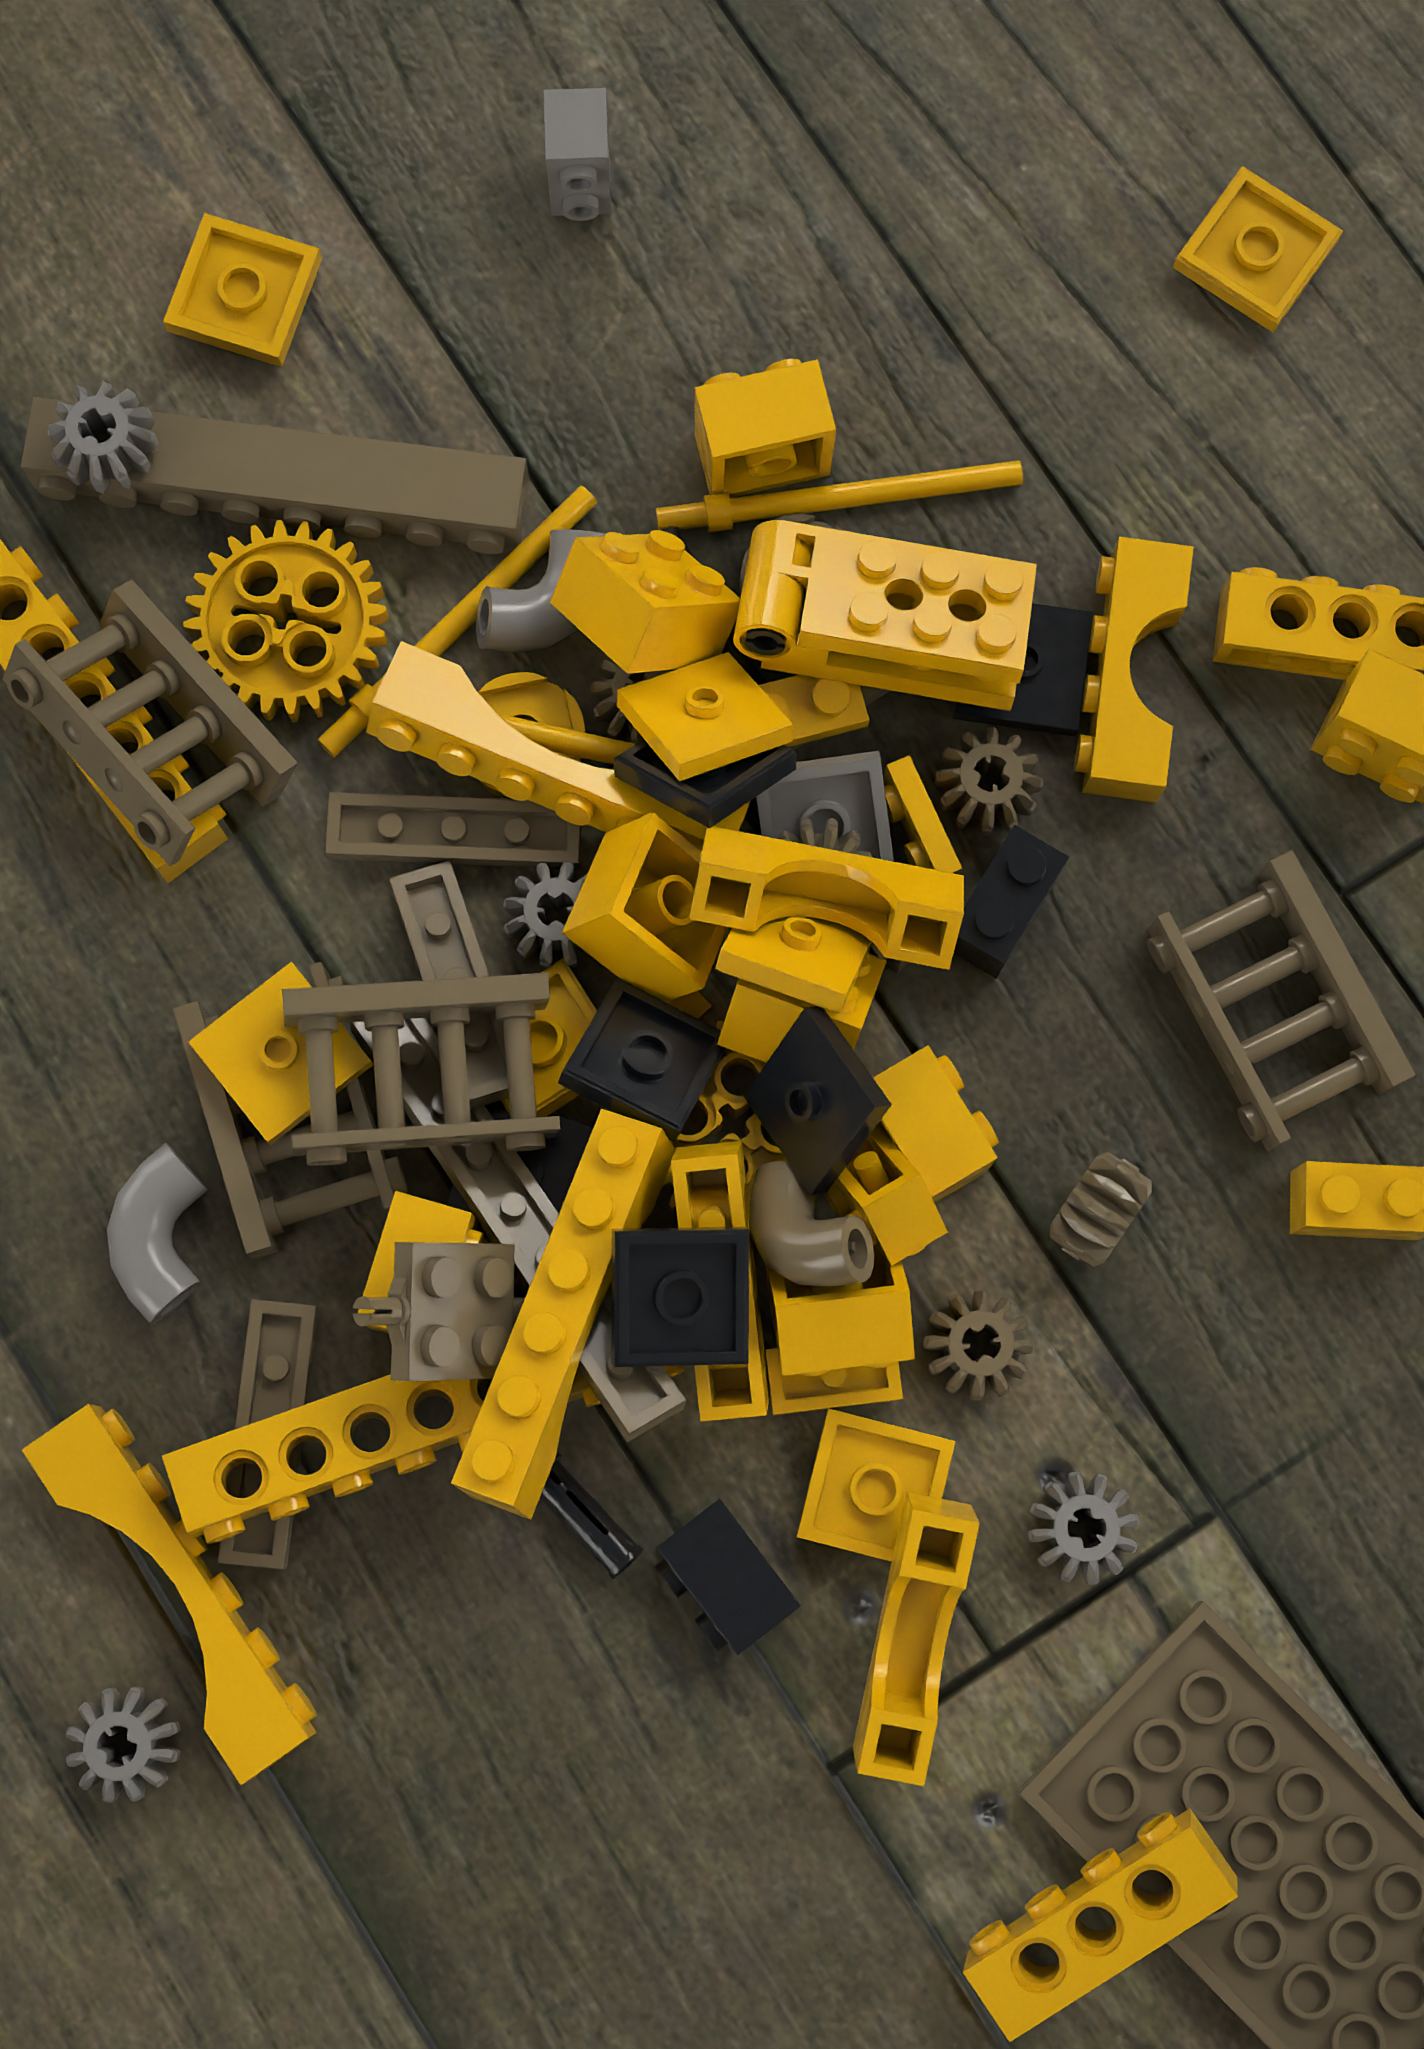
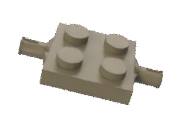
[353,1242,525,1381]

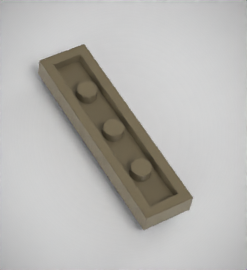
[325,792,581,869]
[389,860,509,1110]
[218,1299,319,1569]

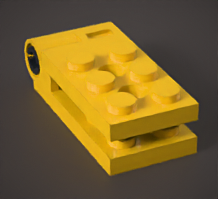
[733,520,1037,711]

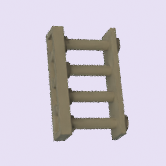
[2,579,298,866]
[1147,850,1416,1152]
[173,962,409,1260]
[282,973,560,1166]

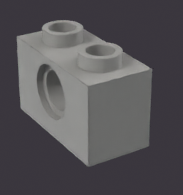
[544,88,612,221]

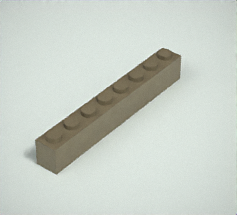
[21,397,529,554]

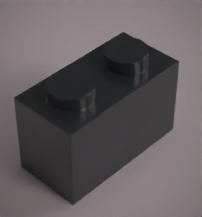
[954,824,1069,979]
[654,1498,801,1656]

